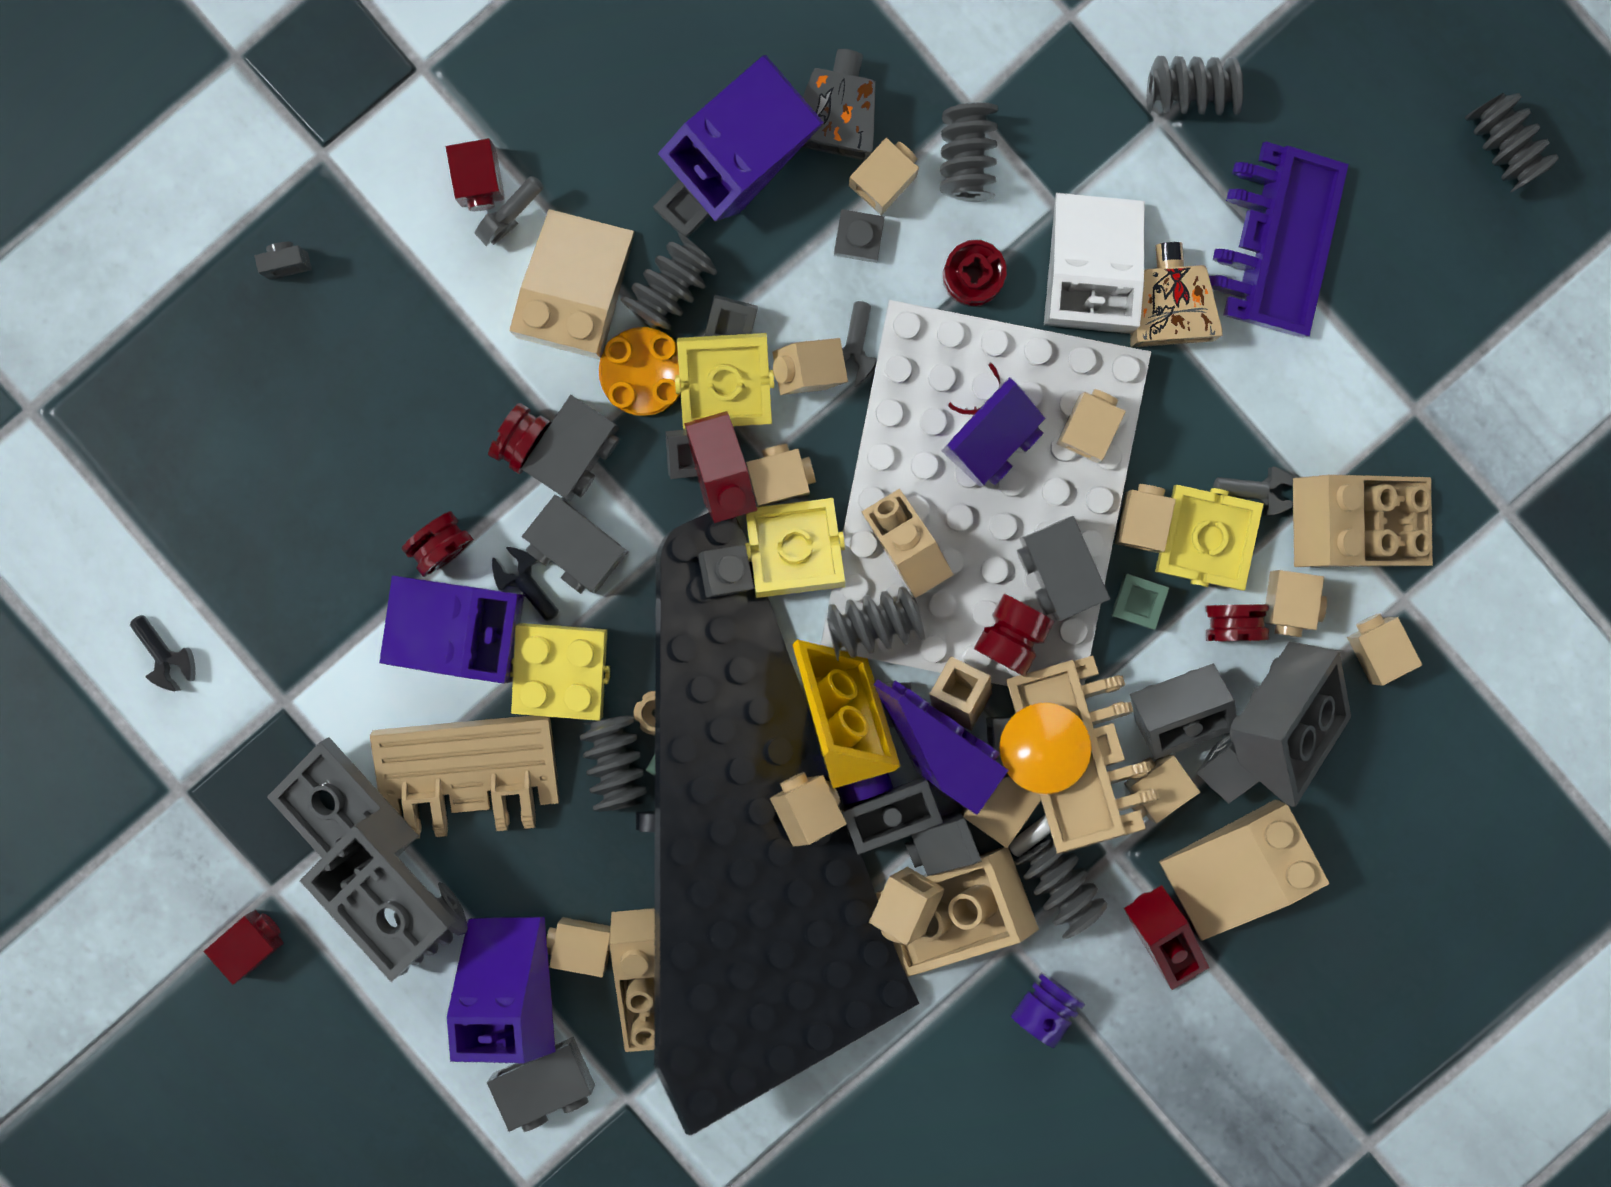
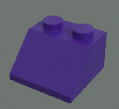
[941,377,1046,487]

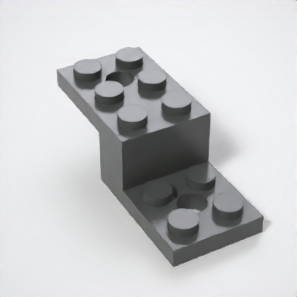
[267,737,456,982]

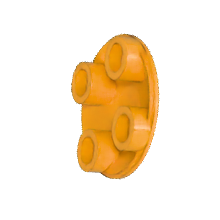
[599,327,681,416]
[1000,703,1091,795]

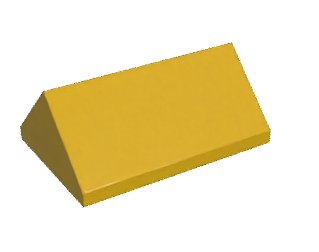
[792,639,900,788]

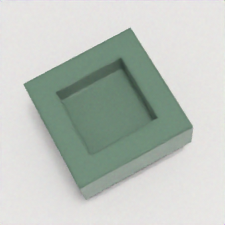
[1111,574,1169,630]

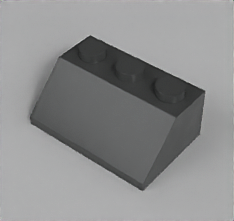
[1230,641,1351,807]

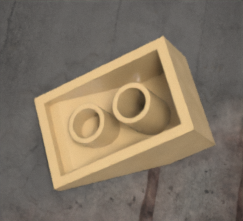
[509,209,635,360]
[1159,799,1330,941]
[875,847,1039,977]

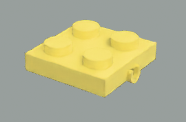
[675,333,774,429]
[1155,485,1264,591]
[745,498,845,598]
[510,623,610,721]

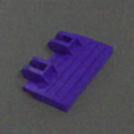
[1209,141,1349,338]

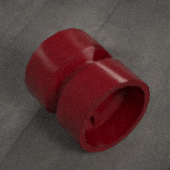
[973,594,1055,677]

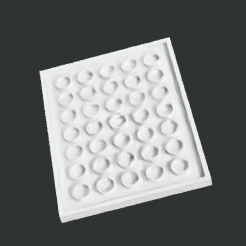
[821,300,1151,686]

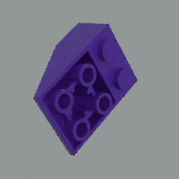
[658,55,824,221]
[379,576,524,684]
[874,679,1009,815]
[447,917,556,1063]

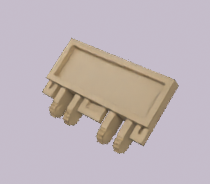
[1006,655,1160,854]
[370,715,559,839]

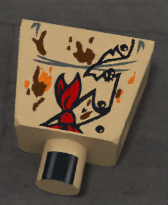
[1130,242,1223,347]

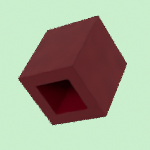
[445,138,505,211]
[203,910,284,985]

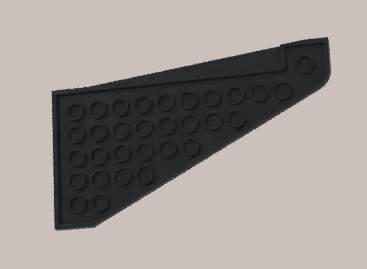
[654,512,920,1136]

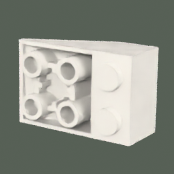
[1044,193,1145,334]

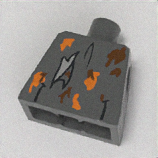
[802,49,876,160]

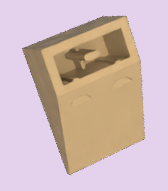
[1293,475,1433,567]
[609,908,655,1052]

